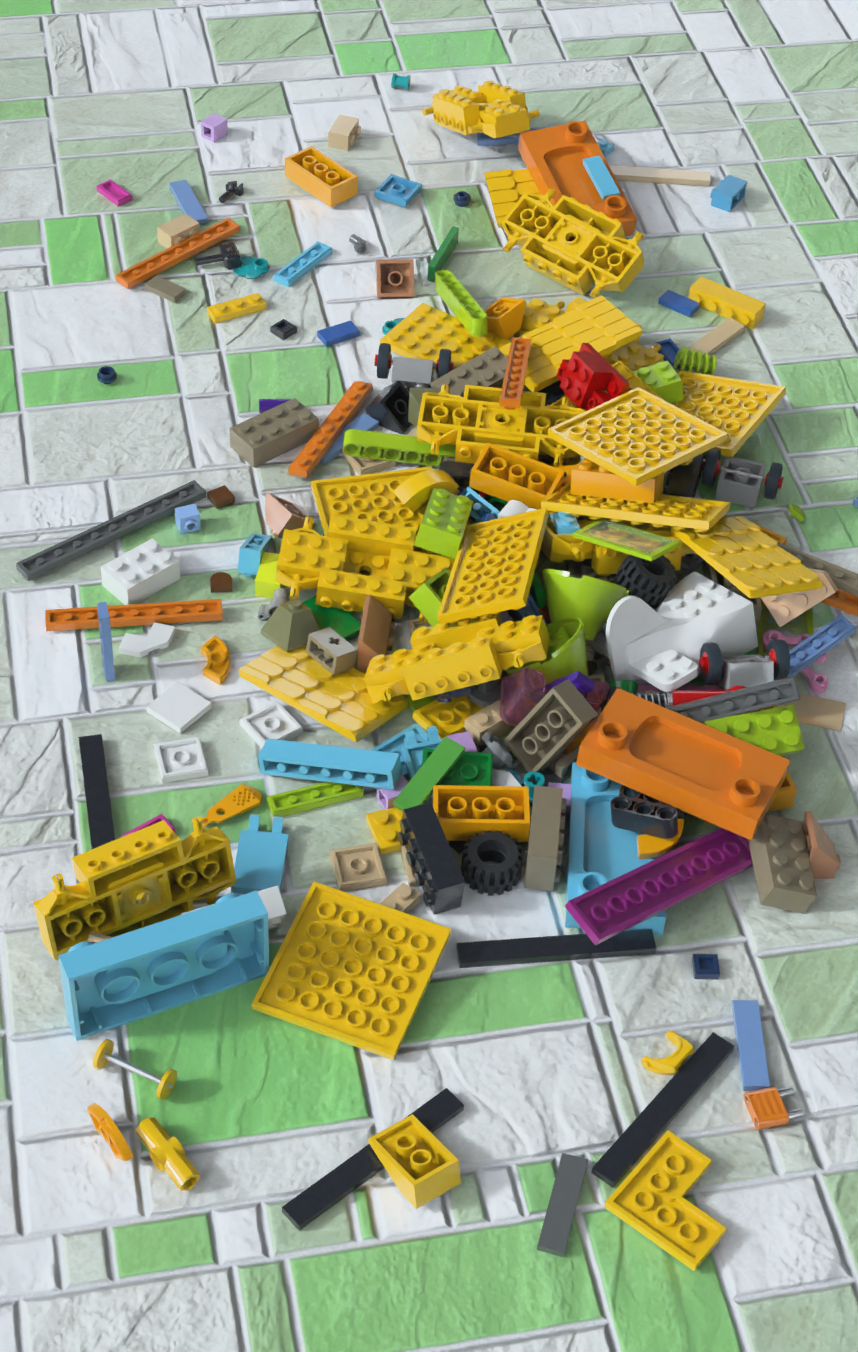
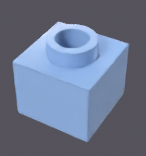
[175,504,201,534]

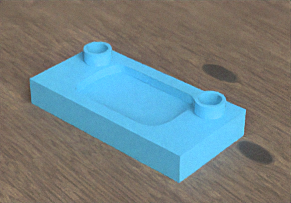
[565,762,666,935]
[58,890,269,1041]

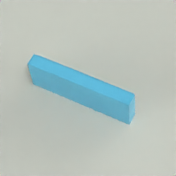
[583,155,620,201]

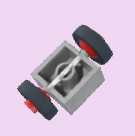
[374,343,454,391]
[701,449,784,508]
[699,639,790,690]

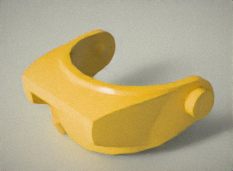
[641,1030,693,1075]

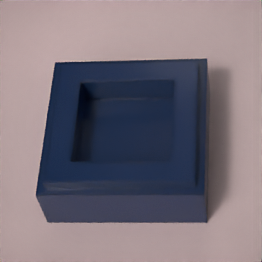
[692,954,720,980]

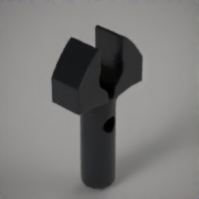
[219,181,244,203]

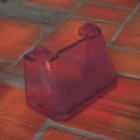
[500,668,609,726]

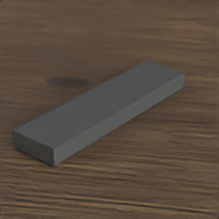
[537,1153,588,1257]

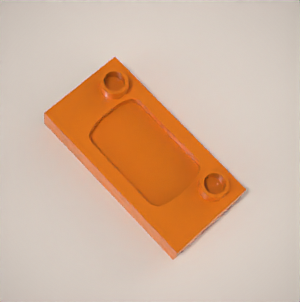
[518,120,637,242]
[576,688,791,841]

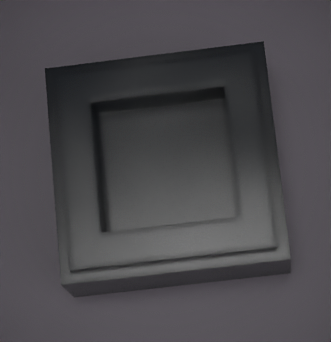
[270,319,297,340]

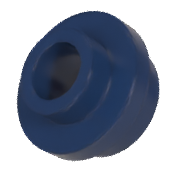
[453,191,471,207]
[97,366,117,384]

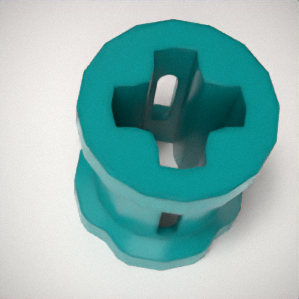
[391,73,411,90]
[524,771,545,803]

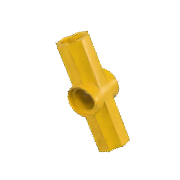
[135,1117,200,1191]

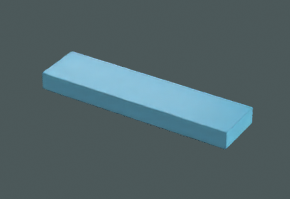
[273,241,332,287]

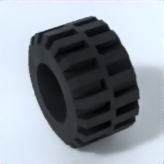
[616,546,677,605]
[461,830,523,896]

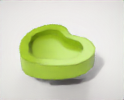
[787,503,806,522]

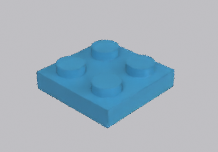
[374,174,422,207]

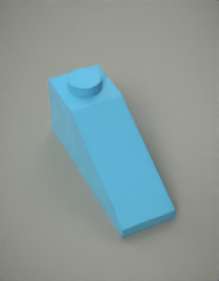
[238,533,272,577]

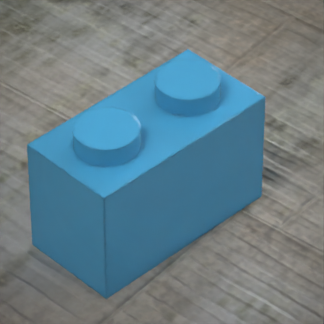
[710,175,747,212]

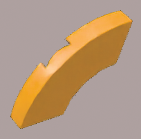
[200,635,231,685]
[637,819,684,859]
[87,1103,134,1162]

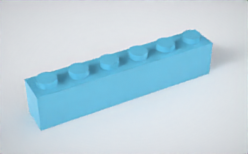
[258,738,402,790]

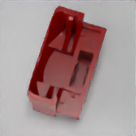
[556,343,630,412]

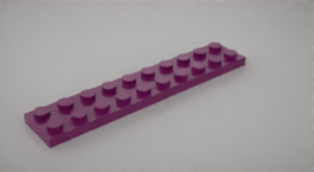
[564,828,753,945]

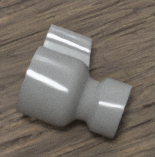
[257,588,290,620]

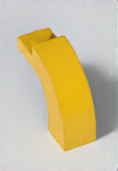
[393,469,460,513]

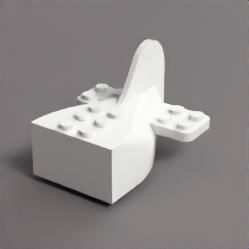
[586,571,758,692]

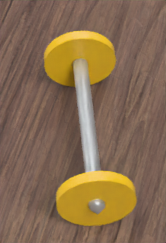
[93,1039,177,1100]

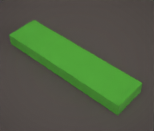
[393,736,465,811]

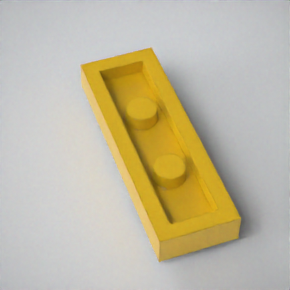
[207,293,266,323]

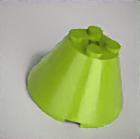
[542,569,629,641]
[505,617,589,689]

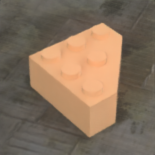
[760,567,839,627]

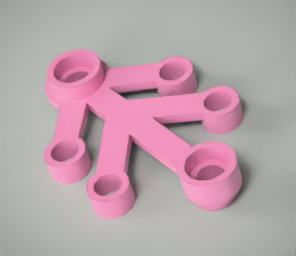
[762,630,828,694]

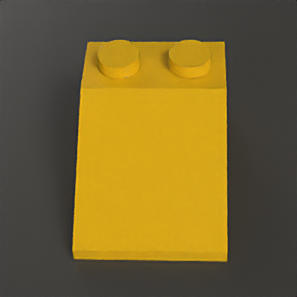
[368,1114,461,1209]

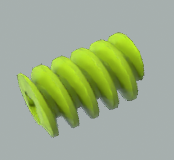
[673,346,717,375]

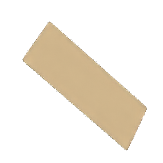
[757,693,846,731]

